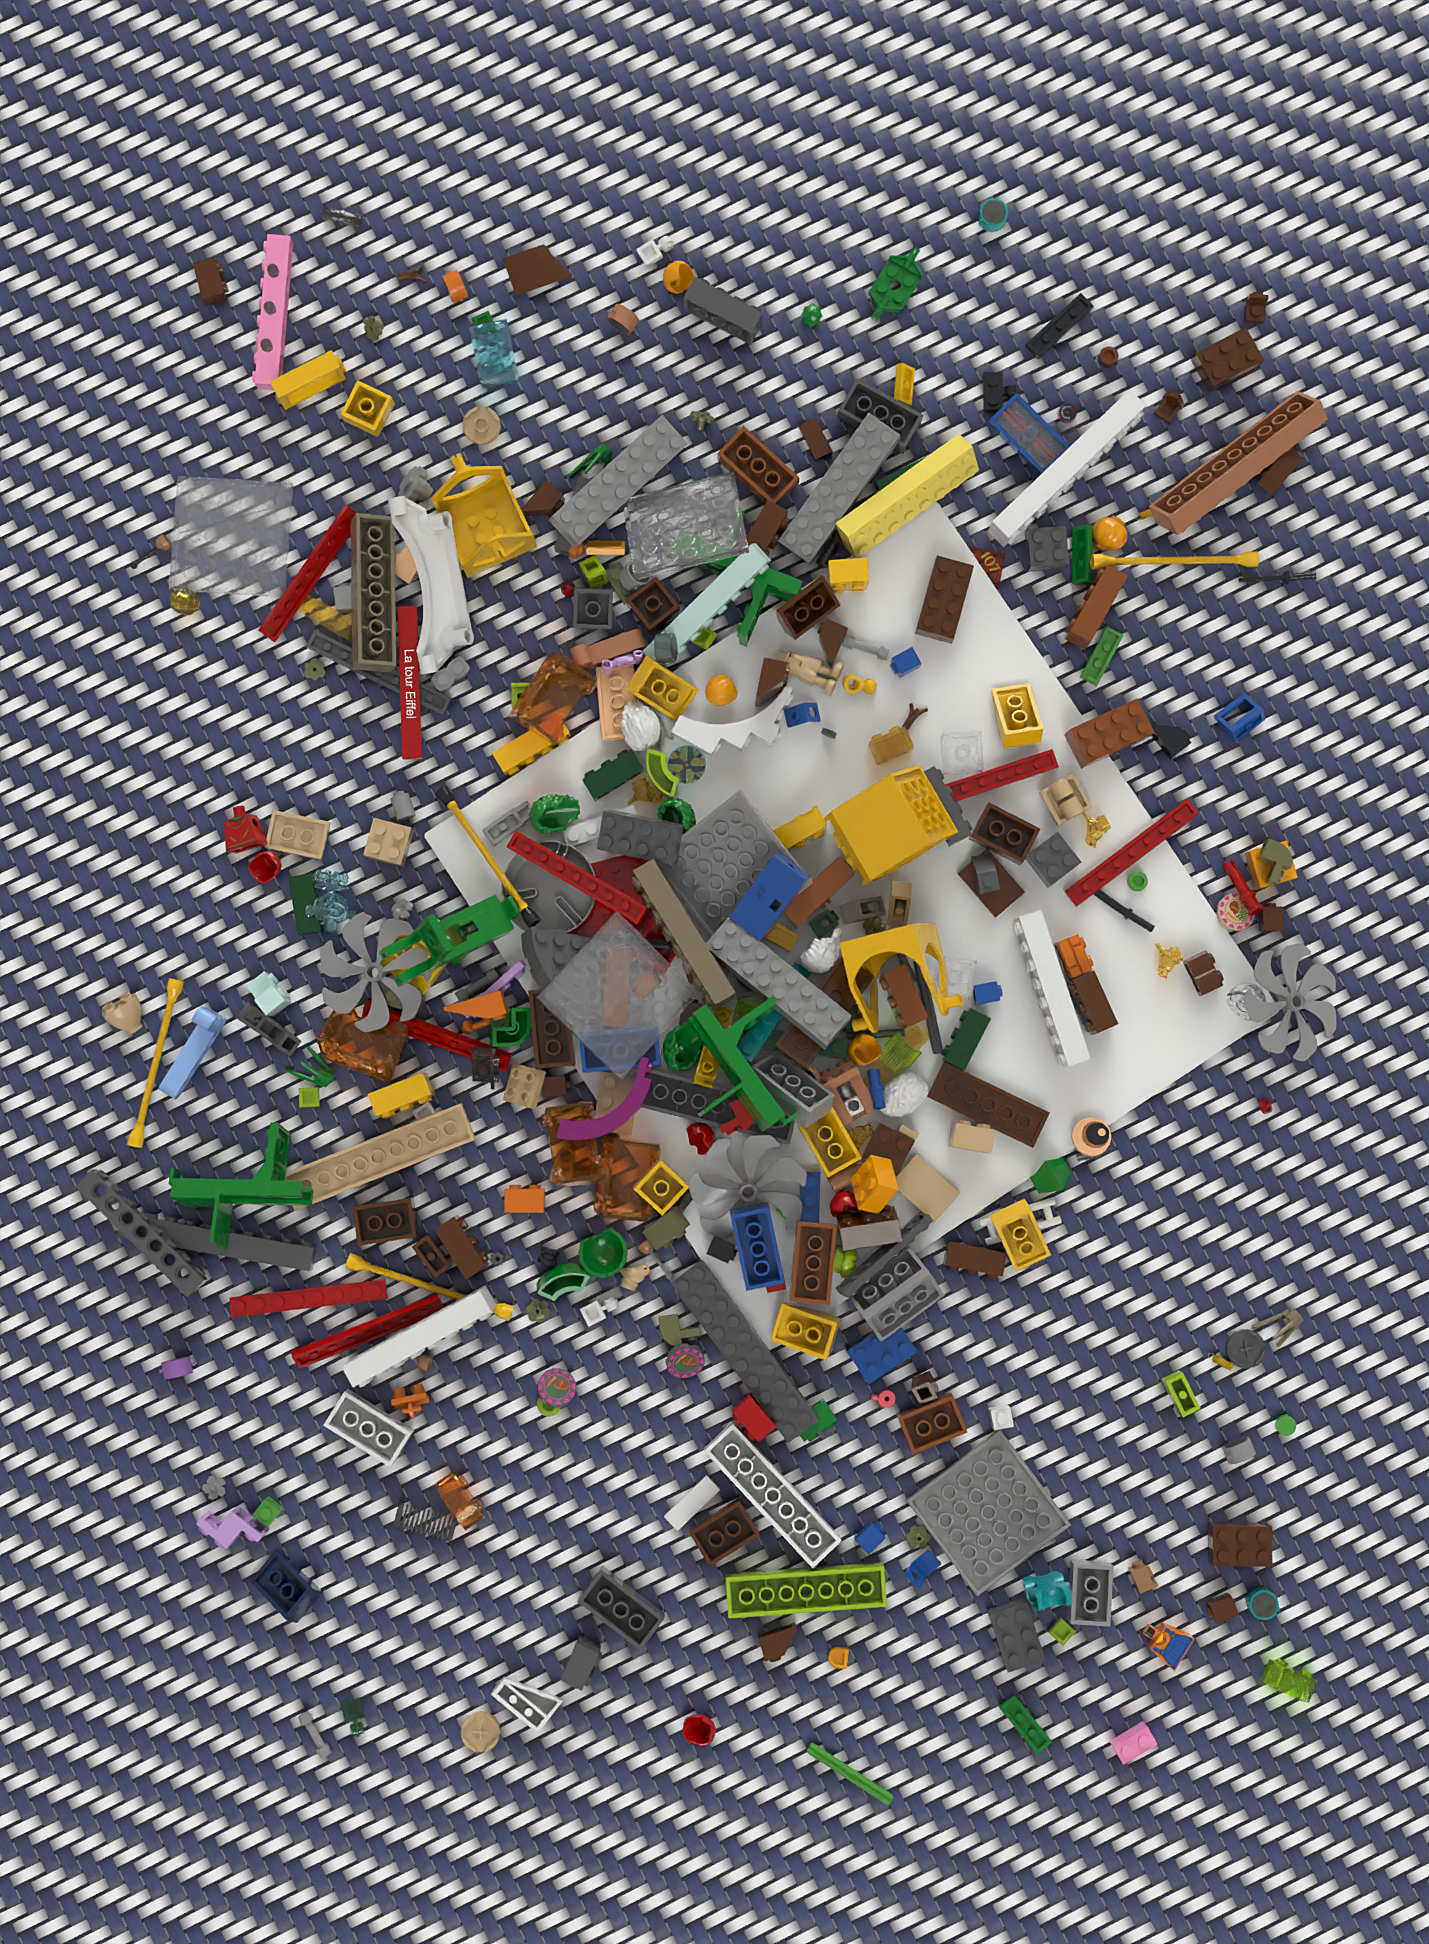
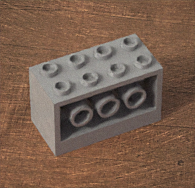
[849,1245,945,1342]

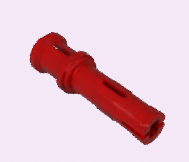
[1222,860,1264,916]

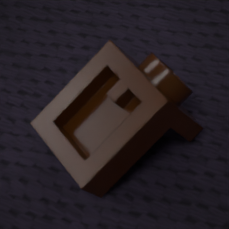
[1244,292,1269,324]

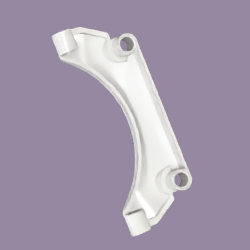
[388,496,474,674]

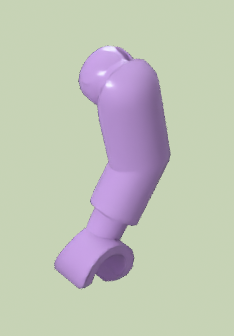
[602,650,644,674]

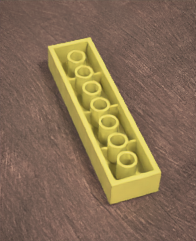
[835,434,979,558]

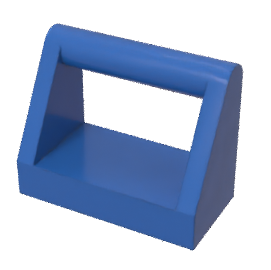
[1213,693,1265,743]

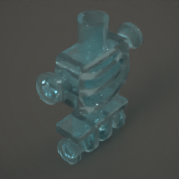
[306,869,356,933]

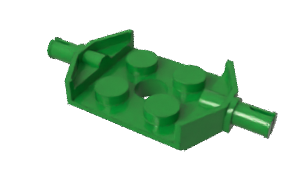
[868,246,923,322]

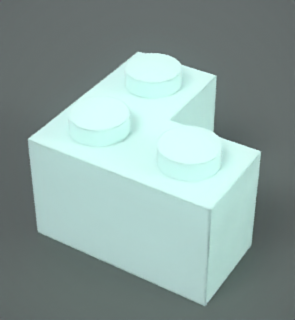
[246,971,291,1017]

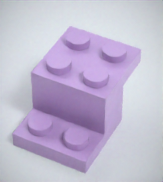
[196,1505,270,1549]

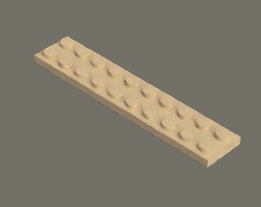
[285,1103,476,1211]

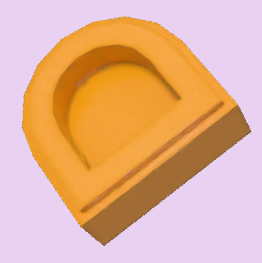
[828,1647,849,1669]

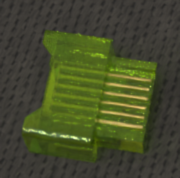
[878,1031,922,1075]

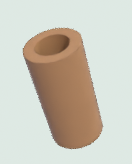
[827,1159,866,1194]

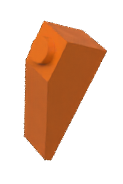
[444,989,509,1021]

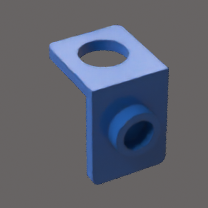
[784,703,821,728]
[905,1550,941,1588]

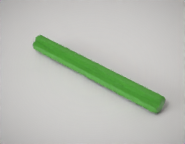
[807,1743,894,1805]

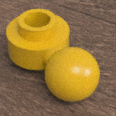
[842,673,877,694]

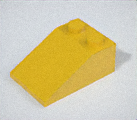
[626,655,699,721]
[991,683,1043,749]
[989,1199,1051,1272]
[771,1303,841,1360]

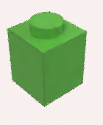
[252,1496,284,1528]

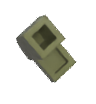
[1257,839,1292,885]
[658,1313,701,1346]

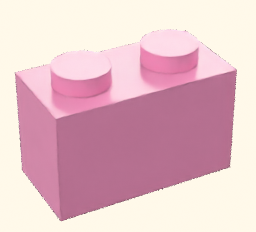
[1109,1721,1157,1765]

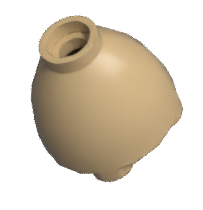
[102,991,142,1034]

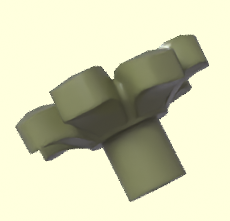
[363,316,384,341]
[690,411,714,430]
[862,917,886,935]

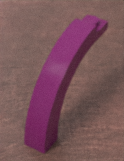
[556,1057,653,1140]

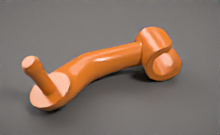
[461,1018,490,1035]

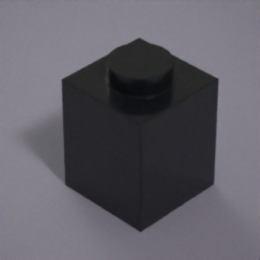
[706,1235,738,1263]

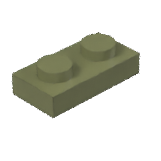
[606,562,634,605]

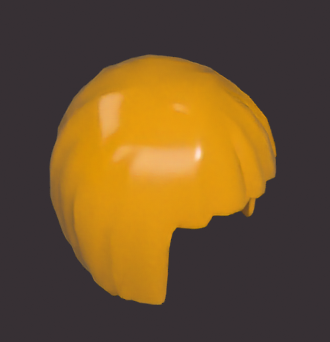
[663,261,695,294]
[705,674,738,706]
[848,1033,882,1066]

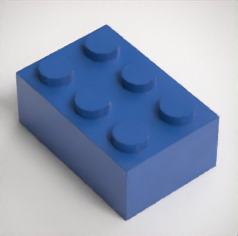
[845,1327,918,1384]

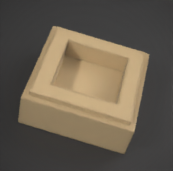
[897,1125,919,1140]

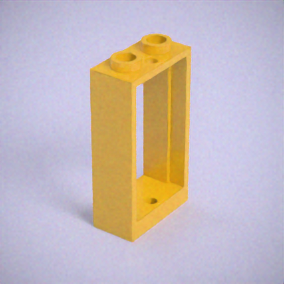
[270,350,346,410]

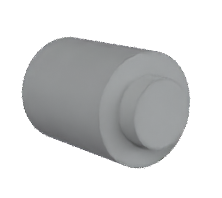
[390,791,416,821]

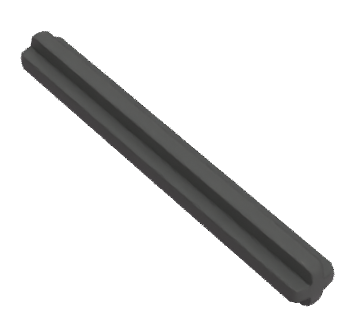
[914,961,943,1054]

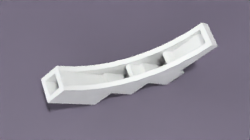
[671,686,794,757]

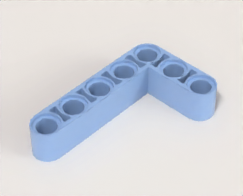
[159,1006,226,1100]

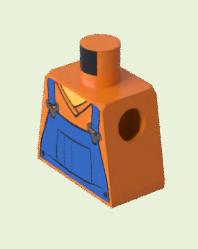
[1143,1622,1195,1671]

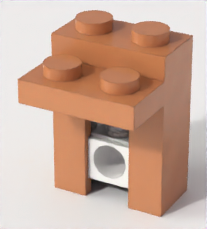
[820,1059,874,1126]

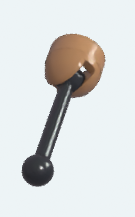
[130,534,173,569]

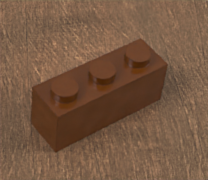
[943,1241,1007,1279]

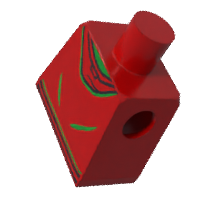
[224,806,268,854]

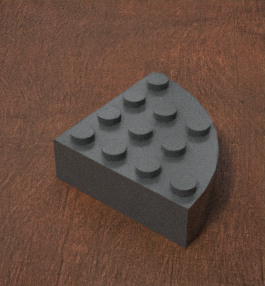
[521,927,602,1020]

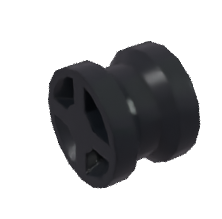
[537,1246,560,1267]

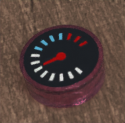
[1057,403,1077,424]

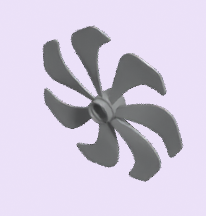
[320,914,433,1032]
[1244,943,1336,1061]
[688,1135,807,1238]

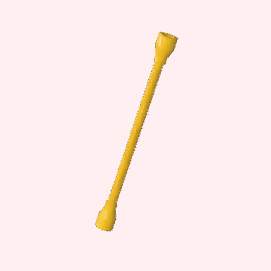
[1090,551,1259,570]
[127,978,184,1148]
[346,1253,514,1321]

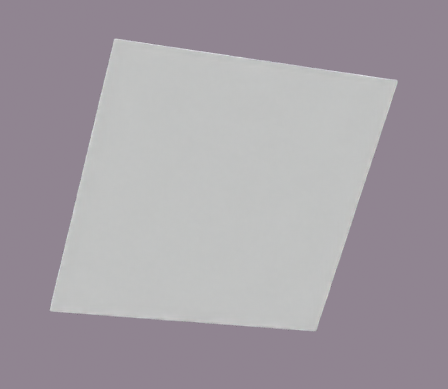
[424,502,1279,1350]

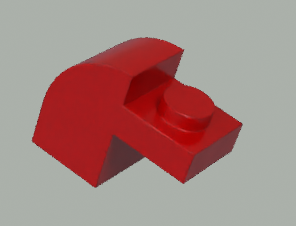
[719,1099,753,1135]

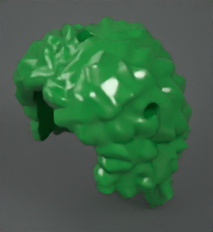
[529,794,580,834]
[657,798,696,835]
[662,1021,704,1072]

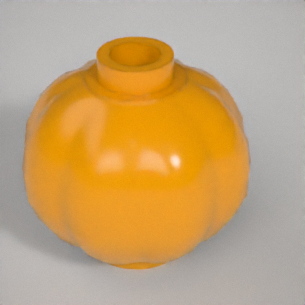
[1093,516,1127,552]

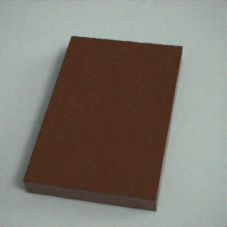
[957,849,1025,918]

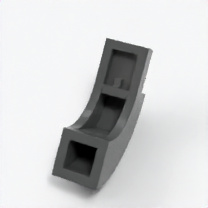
[236,1002,302,1057]

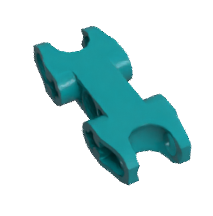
[1022,1571,1073,1611]

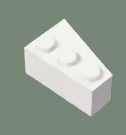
[491,1677,563,1734]

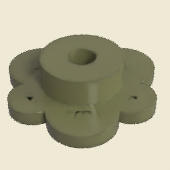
[304,658,326,681]

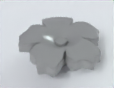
[391,899,414,920]
[202,1475,226,1500]

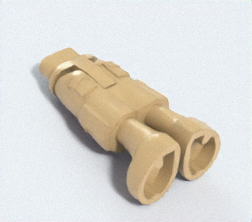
[776,650,844,696]

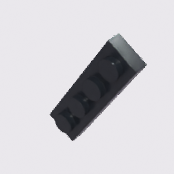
[1025,293,1094,360]

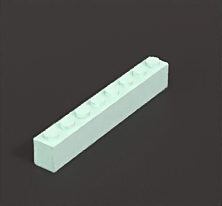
[642,543,771,667]

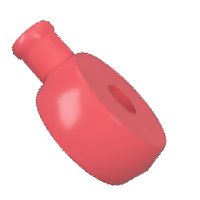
[871,1389,896,1408]

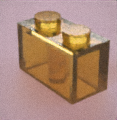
[868,725,914,765]

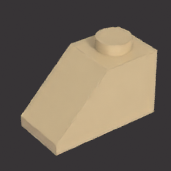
[887,881,912,927]

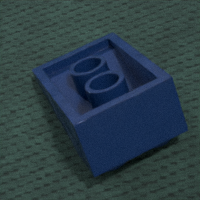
[250,1550,323,1623]

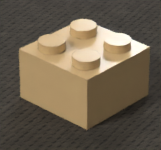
[363,818,414,867]
[948,1120,995,1154]

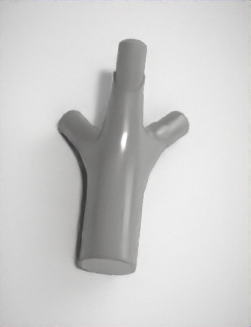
[657,717,674,749]

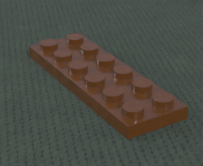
[774,955,875,1069]
[927,1062,1050,1148]

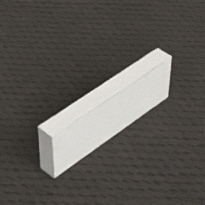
[664,1475,720,1531]

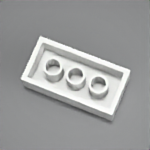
[323,1389,414,1467]

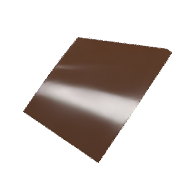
[503,244,572,296]

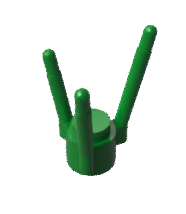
[568,444,613,477]
[286,1046,335,1088]

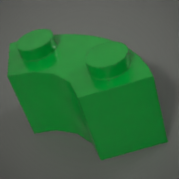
[536,1263,590,1301]

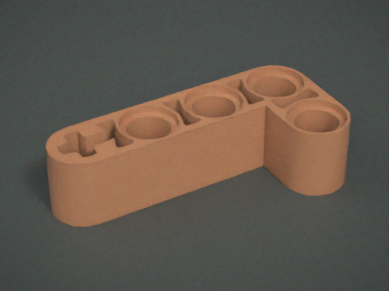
[570,628,647,673]

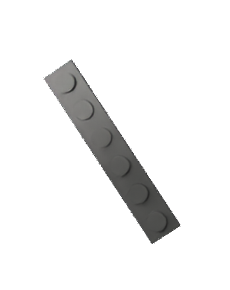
[835,1212,933,1298]

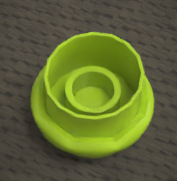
[833,1244,858,1278]

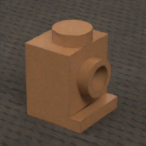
[1128,1560,1158,1594]

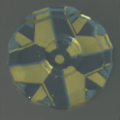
[668,745,706,784]

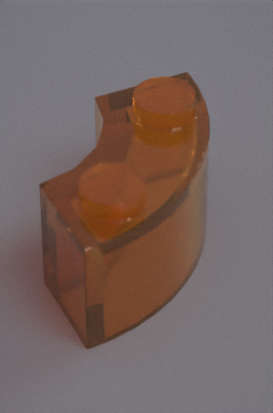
[435,1471,485,1531]

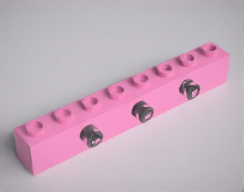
[252,234,294,390]

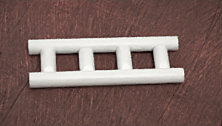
[979,1197,1062,1246]

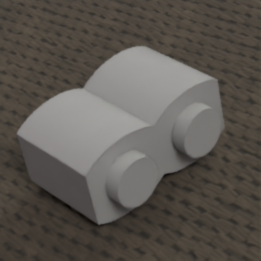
[431,657,470,692]

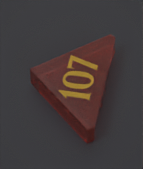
[970,546,1006,589]

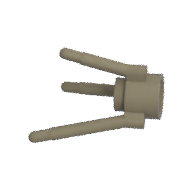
[1251,1309,1304,1347]

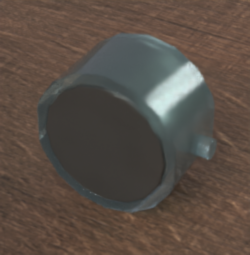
[654,630,678,666]

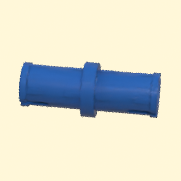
[867,1069,886,1110]

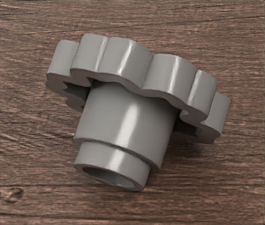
[398,466,433,501]

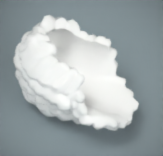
[620,700,660,751]
[798,927,842,974]
[880,1071,928,1117]

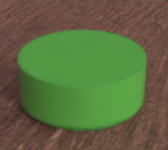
[1127,872,1148,891]
[1275,1415,1296,1436]

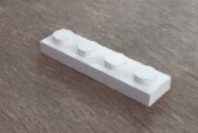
[562,804,638,847]

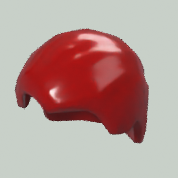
[248,851,282,884]
[686,1122,715,1155]
[829,1191,860,1217]
[682,1714,716,1746]

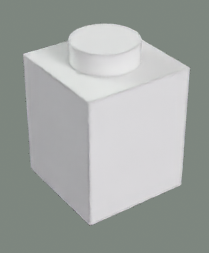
[988,1404,1014,1430]

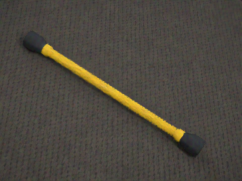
[435,786,541,928]

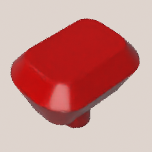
[561,582,576,596]
[1259,1098,1273,1114]

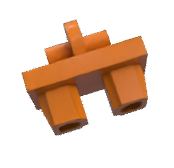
[391,1384,430,1418]

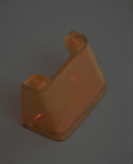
[509,652,597,744]
[316,1008,408,1081]
[542,1101,607,1186]
[593,1135,661,1222]

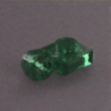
[341,1697,365,1738]

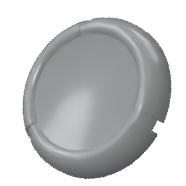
[501,840,596,933]

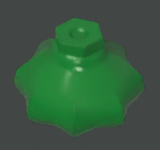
[801,303,822,328]

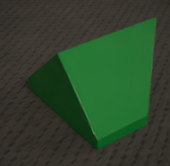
[1029,1156,1071,1194]

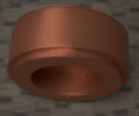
[1098,346,1118,367]

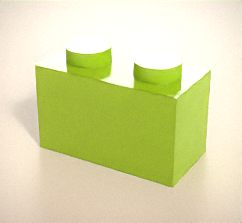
[1161,1370,1201,1417]

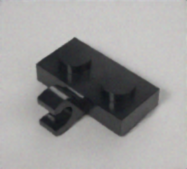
[983,372,1016,412]

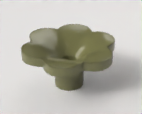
[526,1299,551,1323]
[906,1525,931,1549]

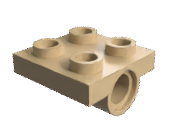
[1039,773,1092,826]
[503,1063,546,1110]

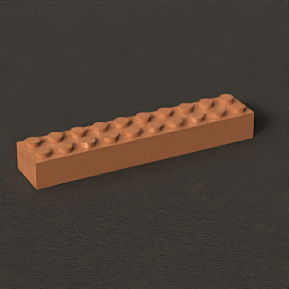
[1149,391,1328,535]

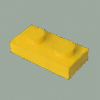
[894,363,915,406]

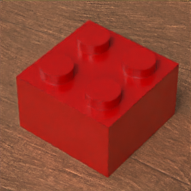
[732,1392,776,1443]

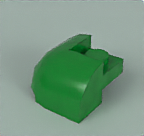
[489,1008,531,1047]

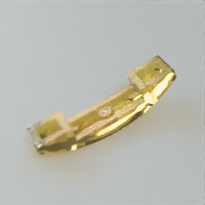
[297,595,352,644]

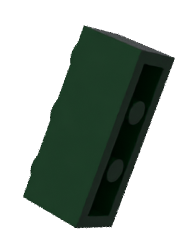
[582,749,644,802]
[288,873,326,936]
[941,1008,991,1071]

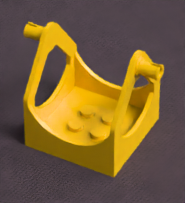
[431,453,537,578]
[839,923,964,1033]

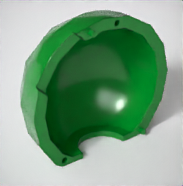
[578,1228,628,1278]

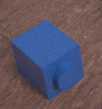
[890,647,922,678]
[972,981,1003,1006]
[854,1521,886,1555]

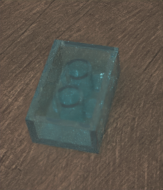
[469,319,520,389]

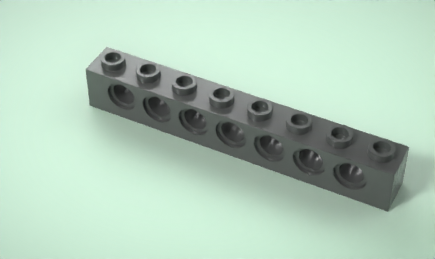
[75,1169,208,1297]

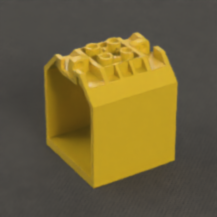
[824,765,958,886]

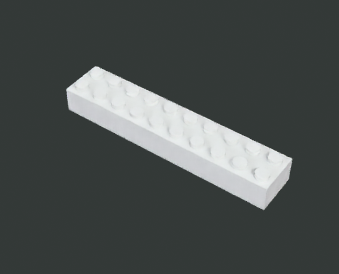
[988,390,1146,547]

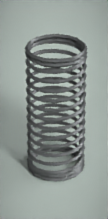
[393,1503,457,1542]

